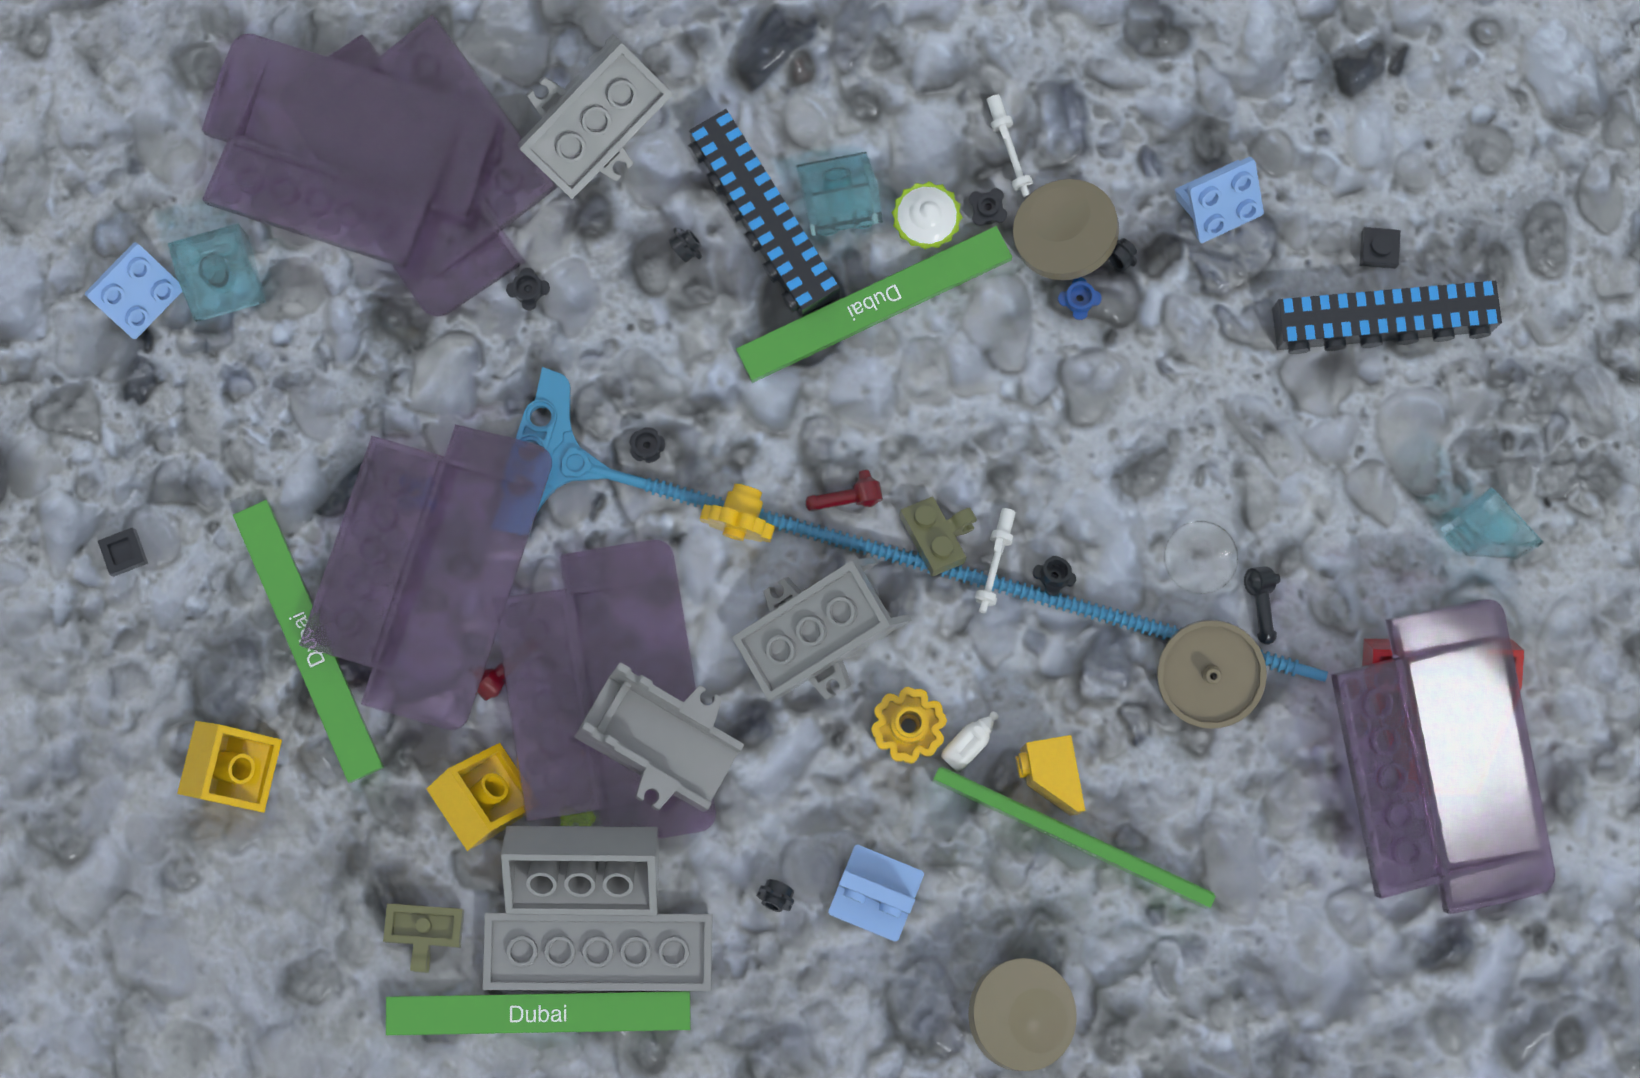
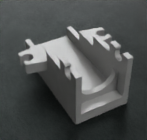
[517,34,674,199]
[732,557,912,701]
[574,662,744,812]

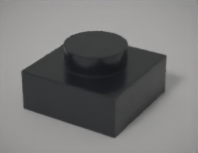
[1360,227,1401,269]
[98,527,148,577]

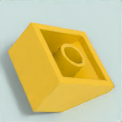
[177,721,282,813]
[1015,735,1086,816]
[426,743,541,851]

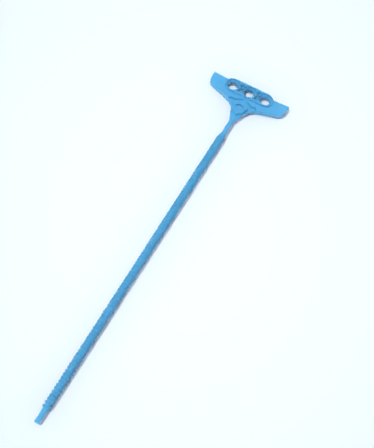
[492,367,1328,682]

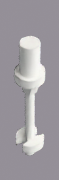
[986,94,1033,198]
[975,508,1016,613]

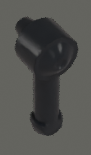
[1244,566,1281,645]

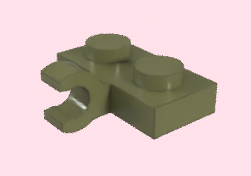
[899,496,977,577]
[383,903,464,973]

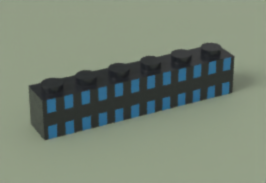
[687,109,840,317]
[1272,280,1502,354]

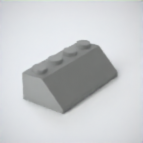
[501,826,659,915]

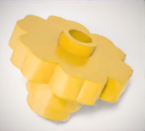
[699,484,775,543]
[871,687,947,764]

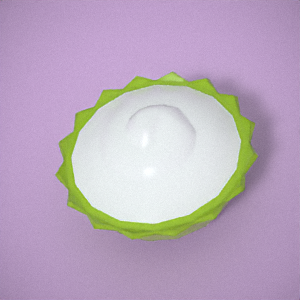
[891,181,963,250]

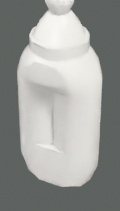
[941,711,999,772]

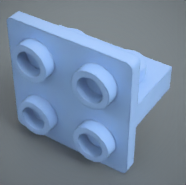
[1175,157,1264,243]
[85,242,184,339]
[828,845,924,941]

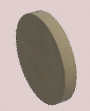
[1013,179,1119,280]
[1157,620,1267,729]
[968,958,1077,1071]

